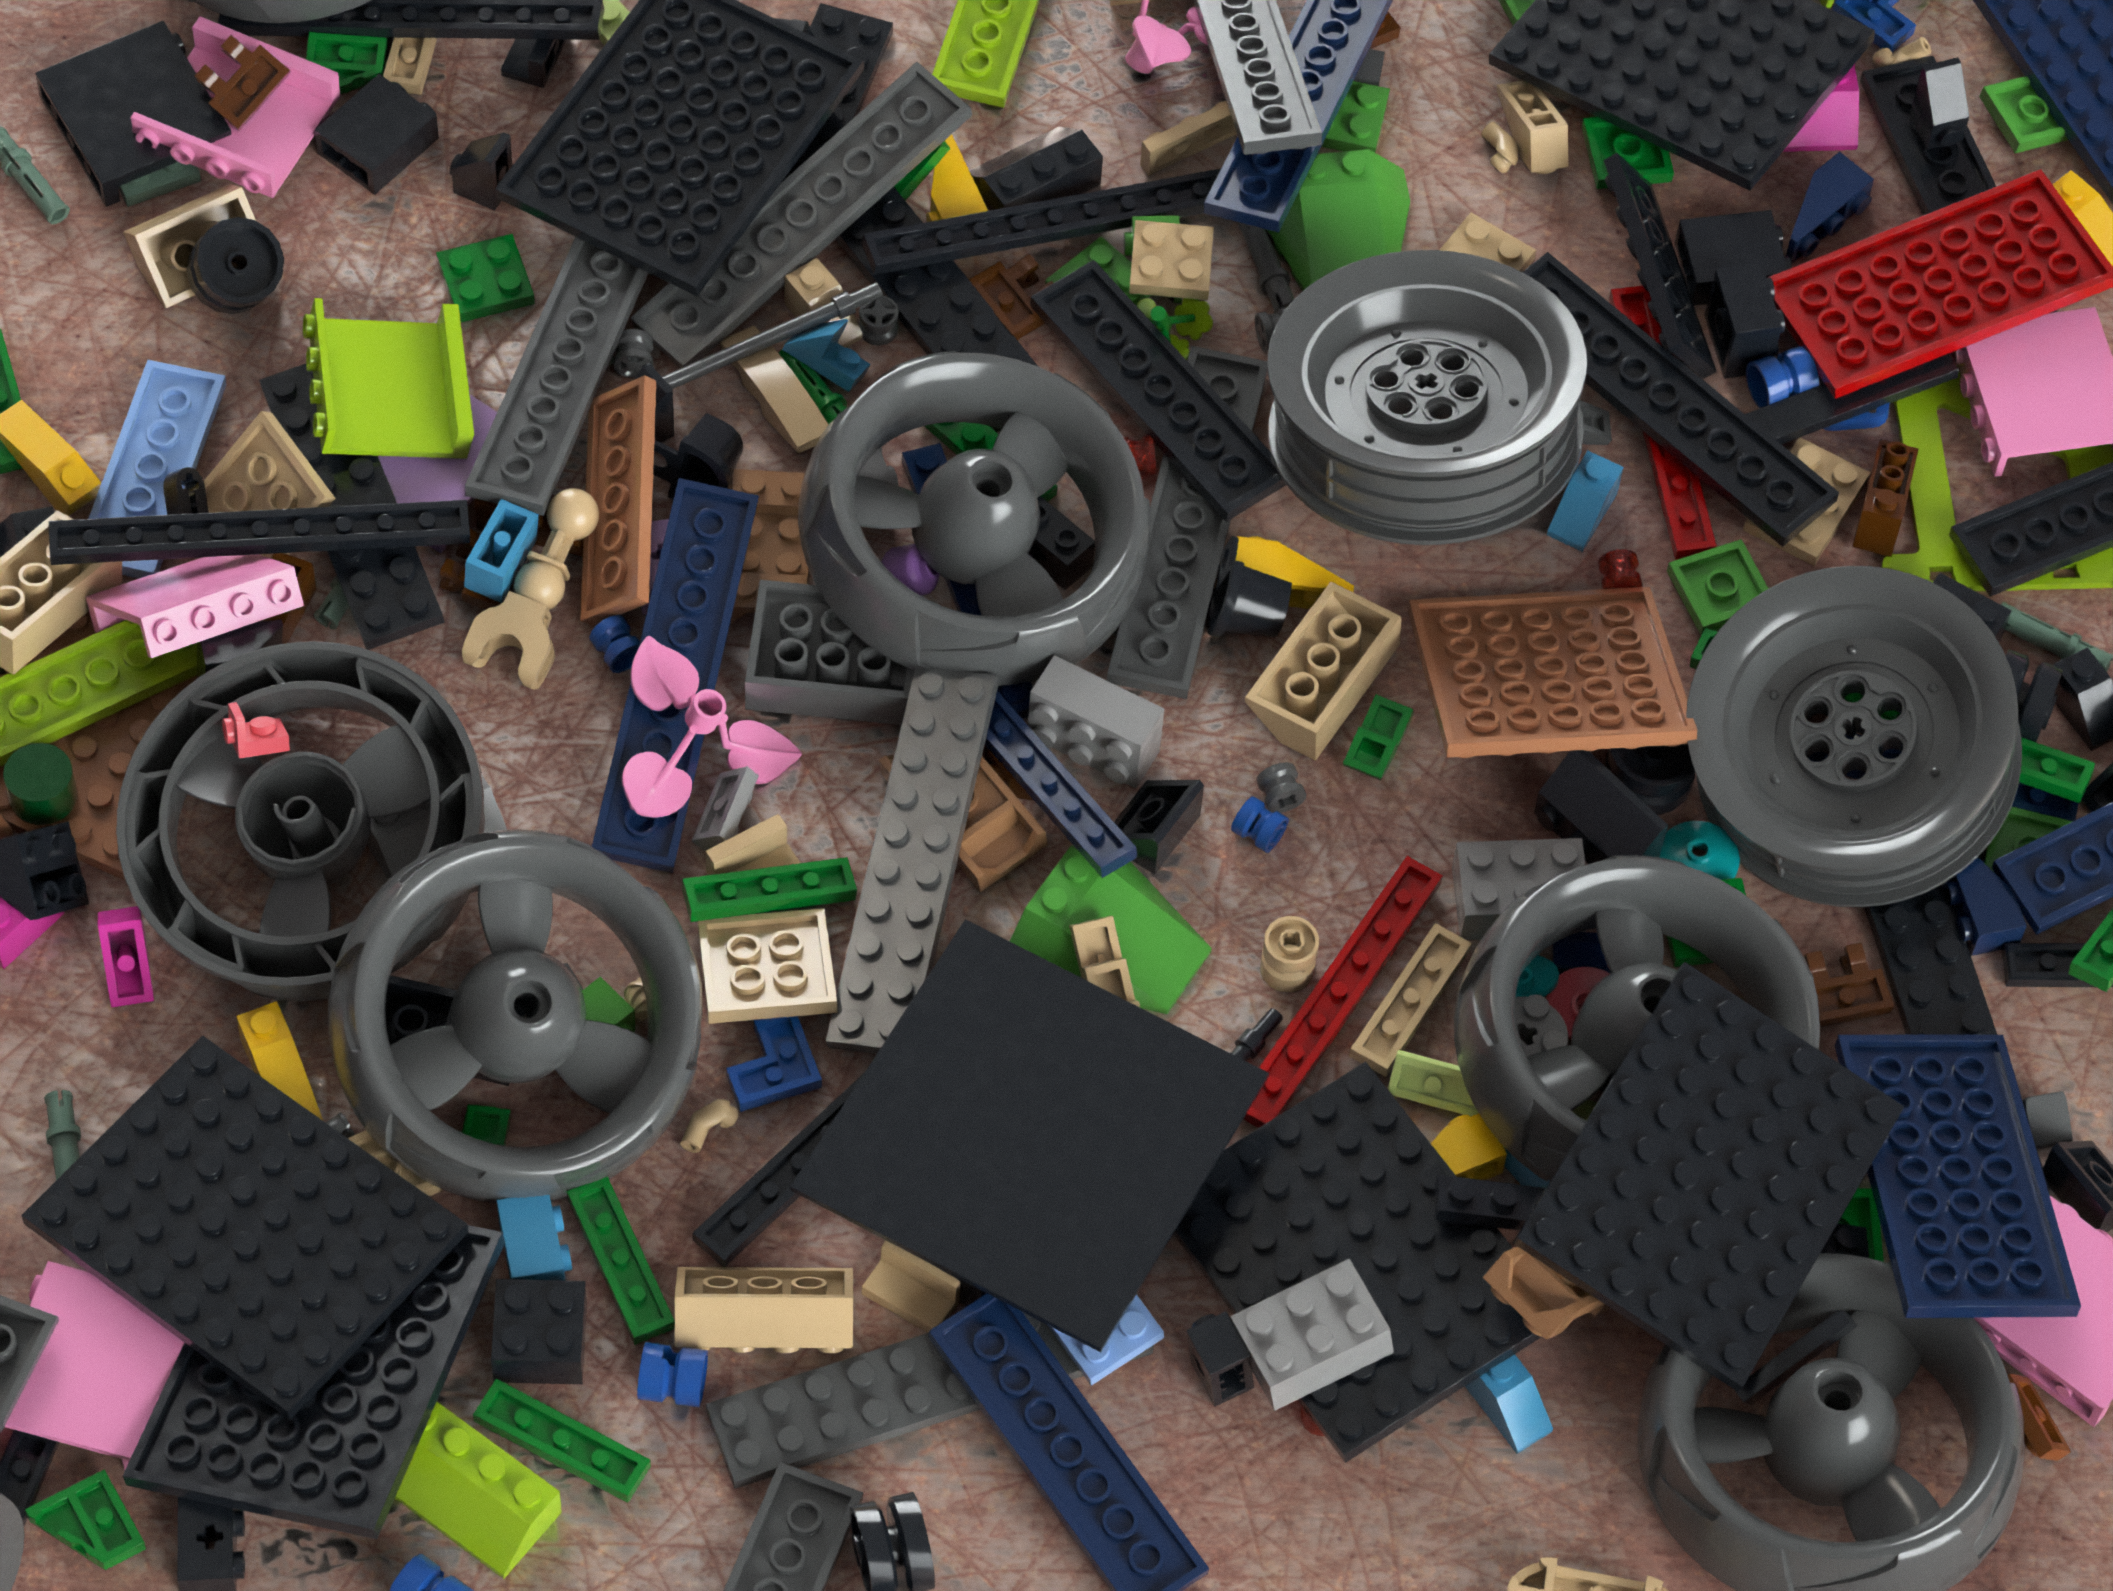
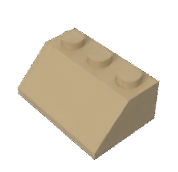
[123,184,256,308]

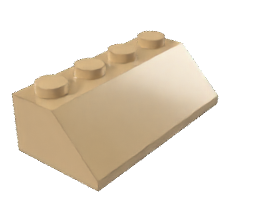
[0,510,122,675]
[1245,581,1401,761]
[675,1267,853,1353]

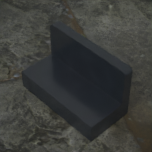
[501,39,567,88]

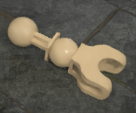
[462,488,599,690]

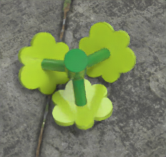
[1137,298,1213,360]

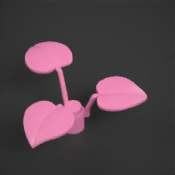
[1125,0,1208,74]
[622,636,802,818]

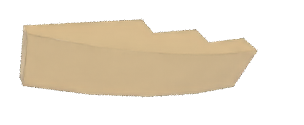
[720,326,828,453]
[1069,916,1140,1007]

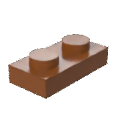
[2007,1374,2071,1461]

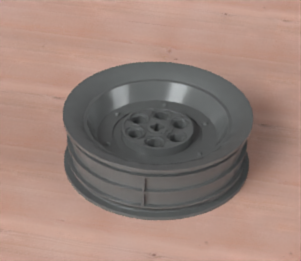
[1268,250,1587,545]
[1686,566,2022,907]

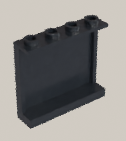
[35,21,232,207]

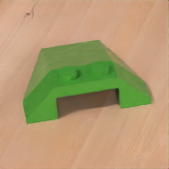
[1267,149,1410,291]
[1010,845,1212,1014]

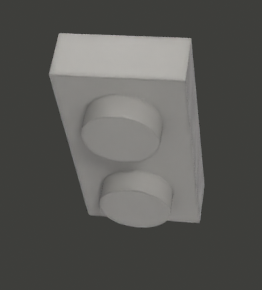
[692,766,759,850]

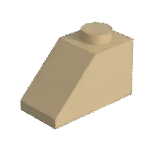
[784,258,863,348]

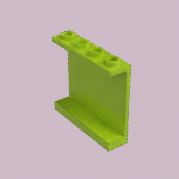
[303,298,474,459]

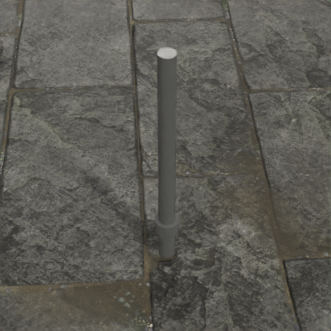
[662,282,883,389]

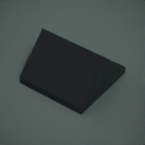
[1114,779,1204,874]
[2043,1141,2113,1232]

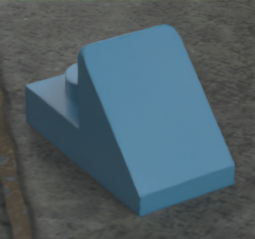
[782,319,871,392]

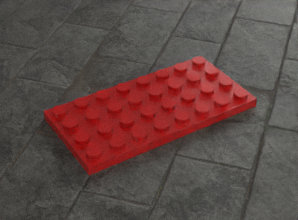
[1768,169,2113,399]

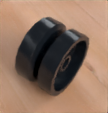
[187,217,284,314]
[2006,649,2063,742]
[1604,744,1695,815]
[850,1492,935,1591]

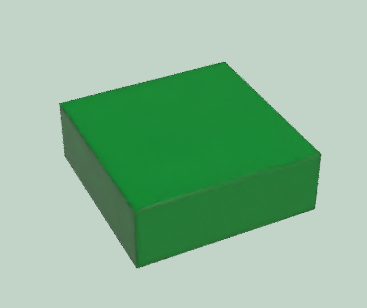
[462,1104,511,1146]

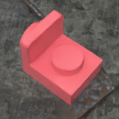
[222,702,290,758]

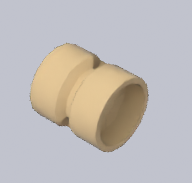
[1260,916,1319,993]

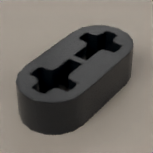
[163,467,209,515]

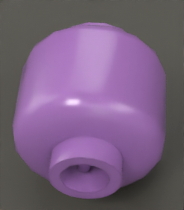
[881,543,940,596]

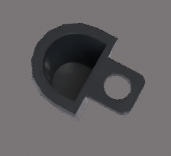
[653,413,743,500]
[1206,536,1292,638]

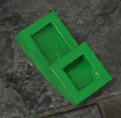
[1343,694,1414,780]

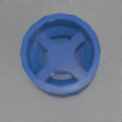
[589,615,640,673]
[1231,796,1289,853]

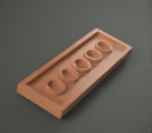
[580,375,656,626]

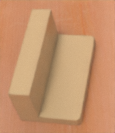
[705,814,800,875]
[862,1240,960,1333]

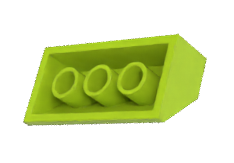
[395,1402,562,1579]

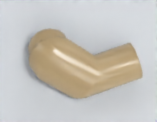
[1873,37,1931,68]
[1481,121,1518,173]
[680,1099,739,1153]

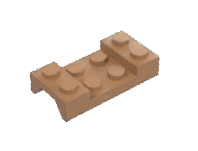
[730,469,809,624]
[878,755,1048,893]
[1483,1246,1610,1340]

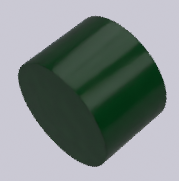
[3,743,77,825]

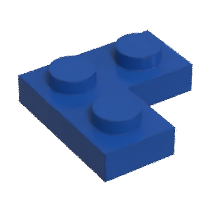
[1832,0,1916,52]
[726,1016,822,1112]

